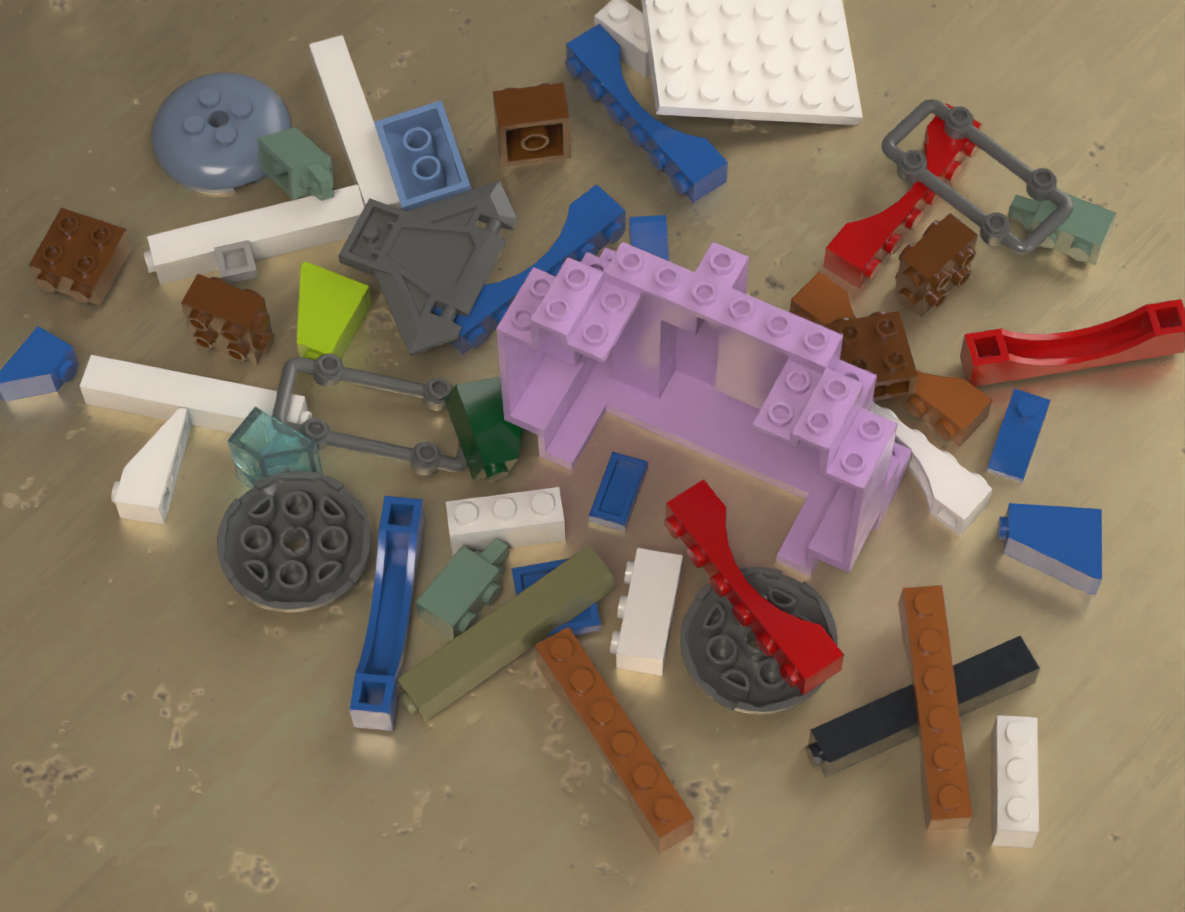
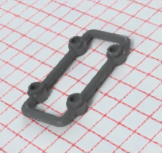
[881,99,1073,255]
[272,354,467,476]

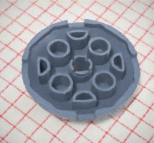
[151,72,292,194]

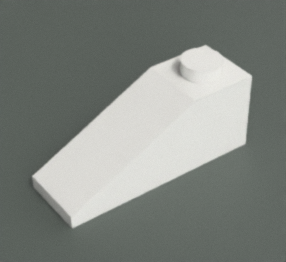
[111,408,192,525]

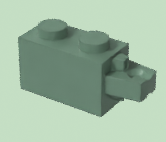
[258,127,334,201]
[1008,193,1116,265]
[416,538,509,640]

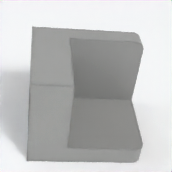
[214,240,258,285]

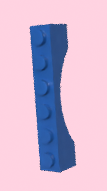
[565,24,728,203]
[434,184,626,355]
[350,496,426,731]

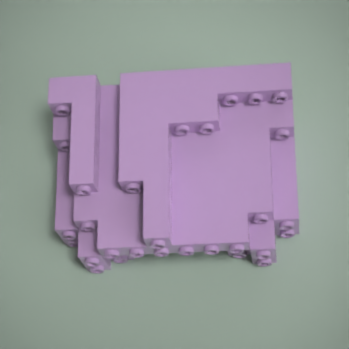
[496,241,912,577]

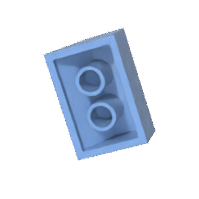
[374,100,472,211]

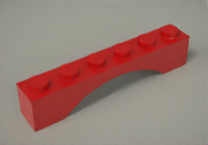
[823,103,982,289]
[960,299,1185,387]
[664,479,844,695]

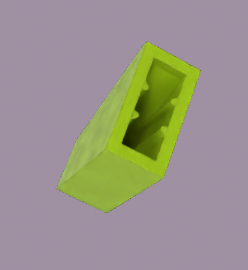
[297,261,372,360]

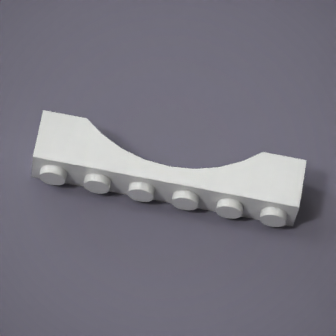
[871,401,992,536]

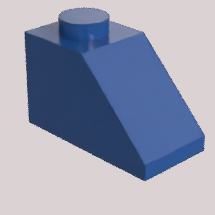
[0,326,80,402]
[987,388,1051,483]

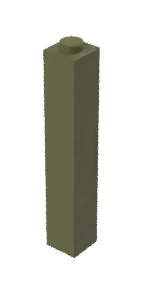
[397,545,616,722]

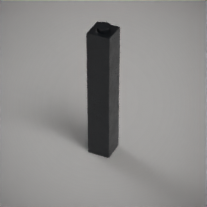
[806,635,1040,778]

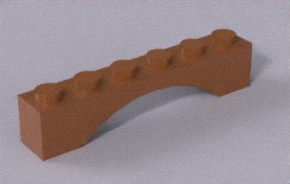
[790,271,992,447]
[898,585,973,831]
[535,626,694,854]

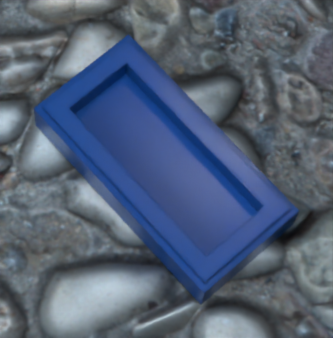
[589,451,648,532]

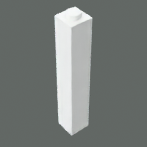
[309,35,402,209]
[144,184,364,285]
[79,355,312,446]

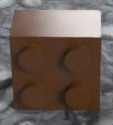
[493,82,571,167]

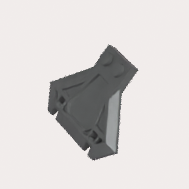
[339,180,518,356]

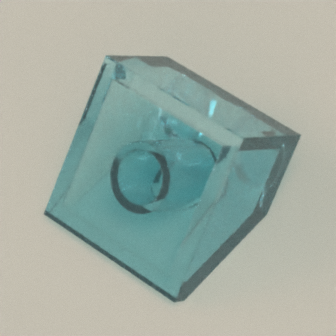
[227,407,323,489]

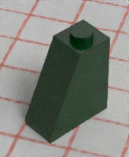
[444,377,521,482]

